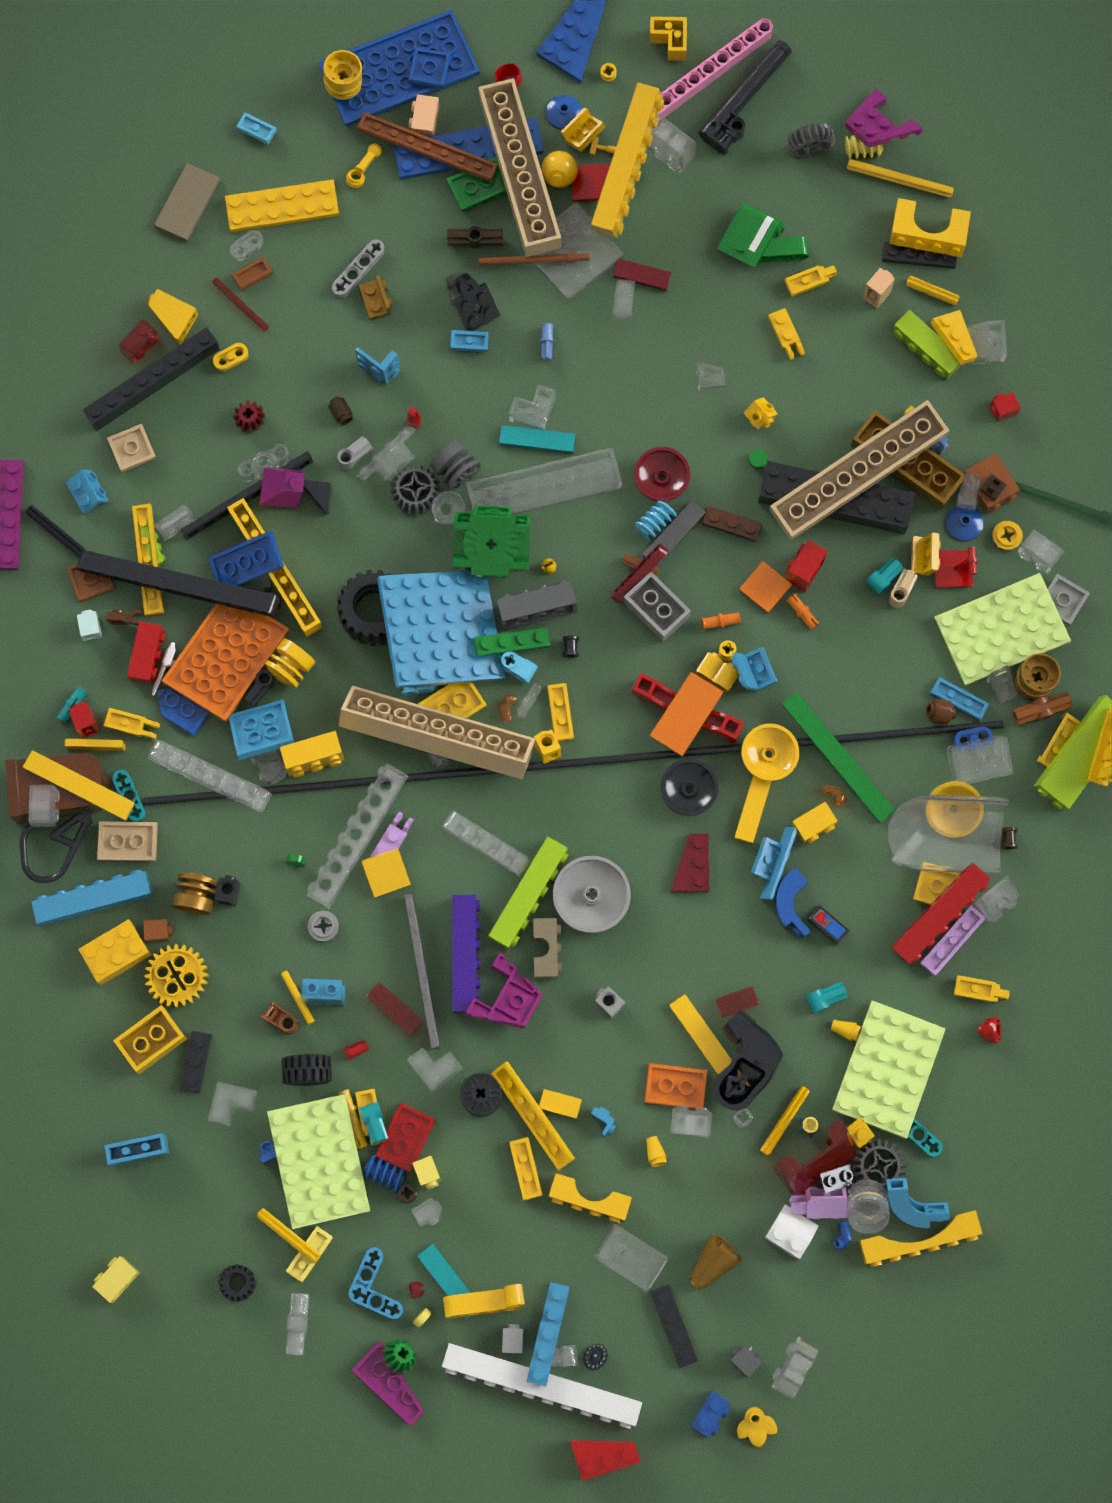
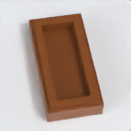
[231,257,273,292]

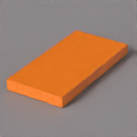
[650,672,724,757]

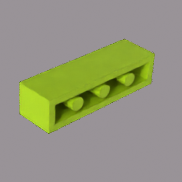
[892,310,961,380]

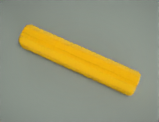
[906,276,959,305]

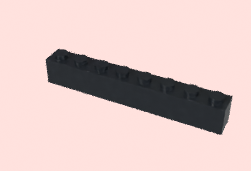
[83,327,220,431]

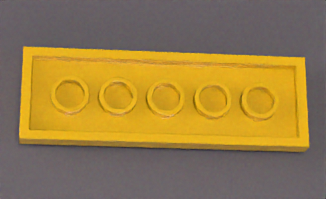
[225,179,339,233]

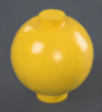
[541,151,578,188]

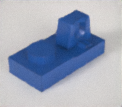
[259,1140,277,1164]

